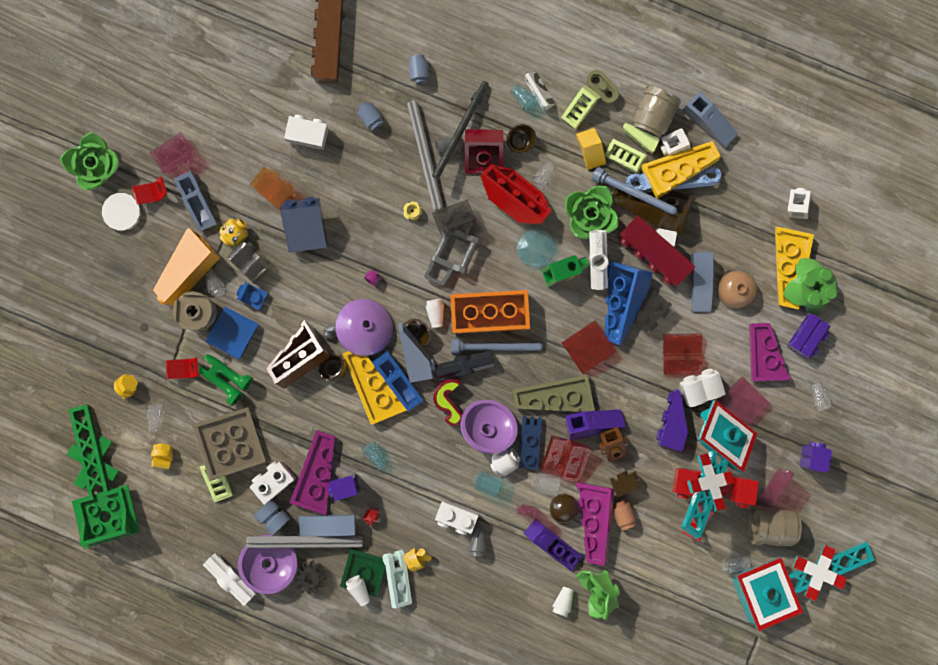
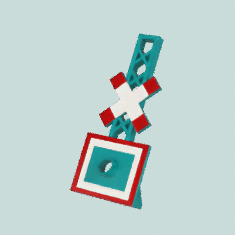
[681,400,757,539]
[731,542,875,631]

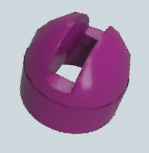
[364,270,381,287]

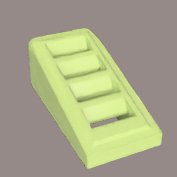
[561,86,601,129]
[622,123,659,155]
[604,139,647,174]
[200,465,233,503]

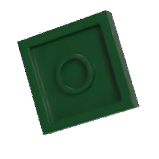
[340,548,386,597]

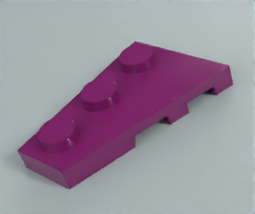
[749,323,791,381]

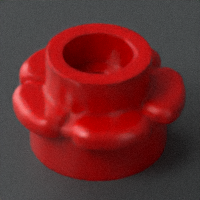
[363,507,380,525]

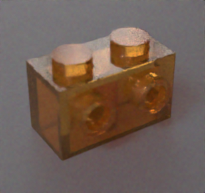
[250,167,296,210]

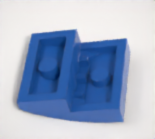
[206,306,259,360]

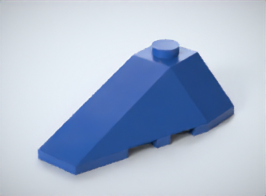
[605,261,653,345]

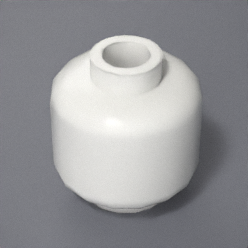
[491,448,520,476]

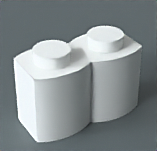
[680,369,726,407]

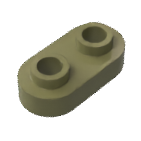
[586,70,619,104]

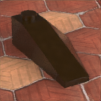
[612,188,694,235]

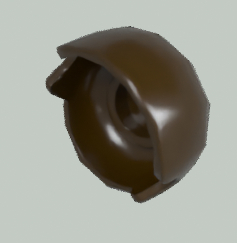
[506,124,537,154]
[404,318,431,347]
[318,353,348,383]
[550,493,579,524]

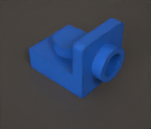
[236,282,269,311]

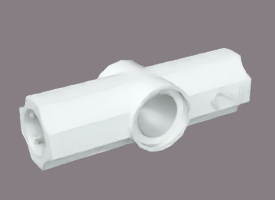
[589,230,608,290]
[203,552,256,606]

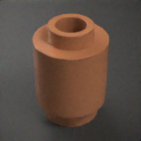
[612,500,636,530]

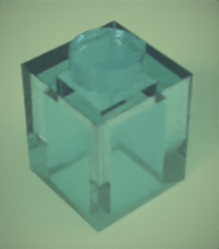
[472,470,503,497]

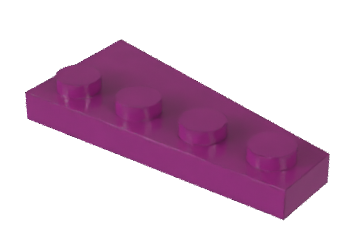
[290,429,335,515]
[576,482,615,566]

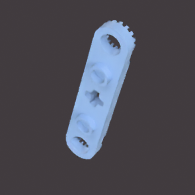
[626,166,721,193]

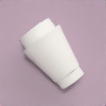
[425,299,444,328]
[346,575,371,606]
[552,587,574,617]

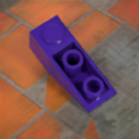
[656,389,688,451]
[565,409,626,441]
[524,518,584,572]

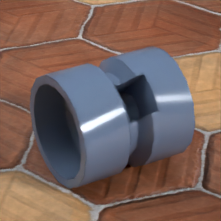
[253,499,291,536]

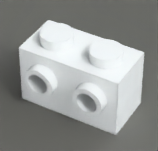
[284,115,329,150]
[250,461,297,505]
[435,500,478,535]

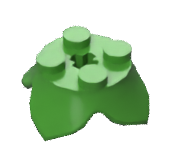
[60,132,119,190]
[565,186,618,239]
[783,258,837,314]
[576,570,620,621]

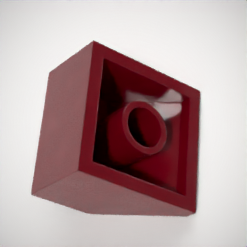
[465,129,503,174]

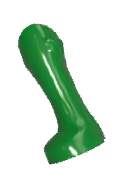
[198,354,254,407]

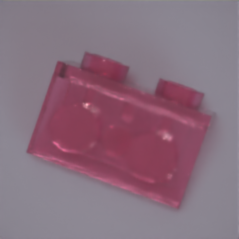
[149,132,195,174]

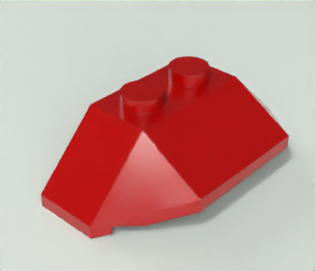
[480,164,552,224]

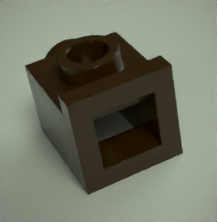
[608,471,640,497]

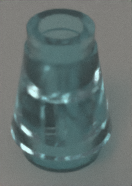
[510,84,538,112]
[362,440,387,470]

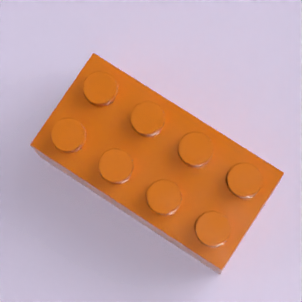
[450,290,530,334]

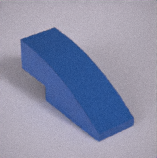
[372,351,423,412]

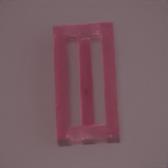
[516,503,538,517]

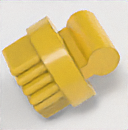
[114,374,138,399]
[151,443,173,470]
[404,548,432,572]

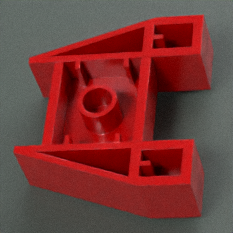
[672,468,759,508]

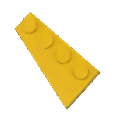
[642,141,720,199]
[775,226,814,310]
[342,351,407,425]

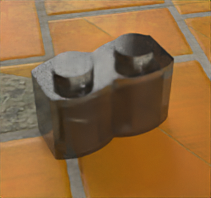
[227,241,272,285]

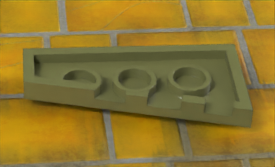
[512,375,595,412]

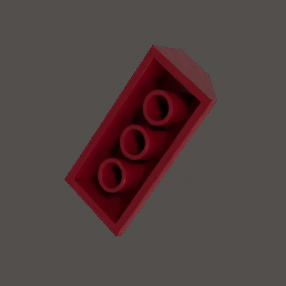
[618,215,695,288]

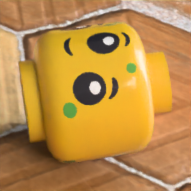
[220,218,248,247]

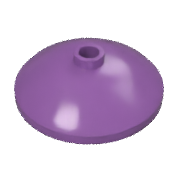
[335,299,393,356]
[460,400,517,454]
[238,535,297,594]

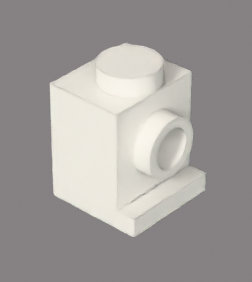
[660,128,691,156]
[788,188,811,219]

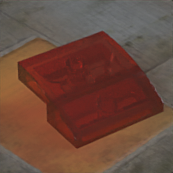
[561,320,617,374]
[663,333,703,375]
[540,435,591,483]

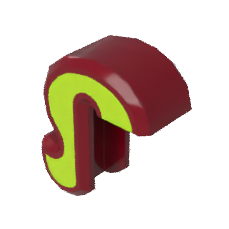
[433,379,463,426]

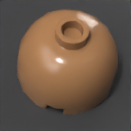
[717,270,757,309]

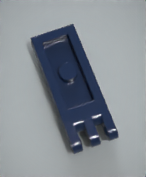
[518,416,542,469]

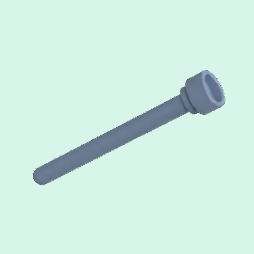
[592,167,677,214]
[451,339,543,354]

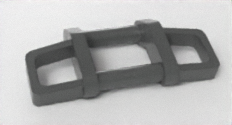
[424,209,482,286]

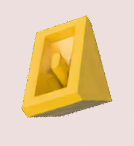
[576,128,606,170]

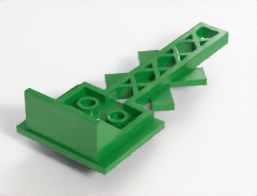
[66,404,140,549]

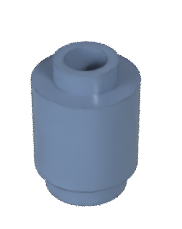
[409,55,429,85]
[357,101,384,131]

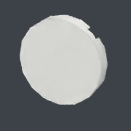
[102,193,141,231]

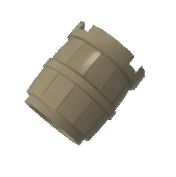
[632,86,681,139]
[173,291,218,332]
[748,505,802,547]

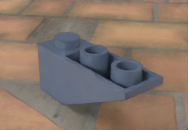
[683,91,738,148]

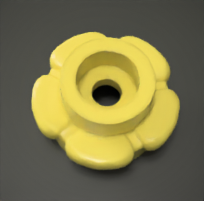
[403,202,422,220]

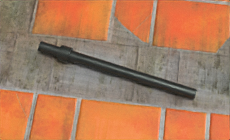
[432,81,489,179]

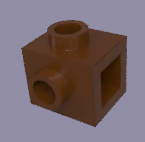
[599,427,628,461]

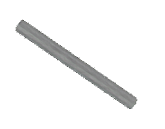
[407,101,443,211]
[246,536,363,548]

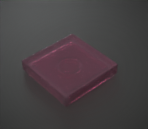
[718,377,770,426]
[758,468,794,507]

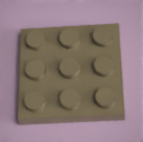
[191,407,266,481]

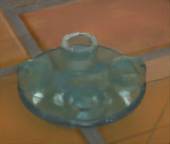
[517,229,555,267]

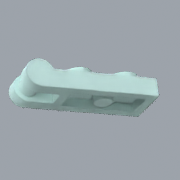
[383,550,412,608]

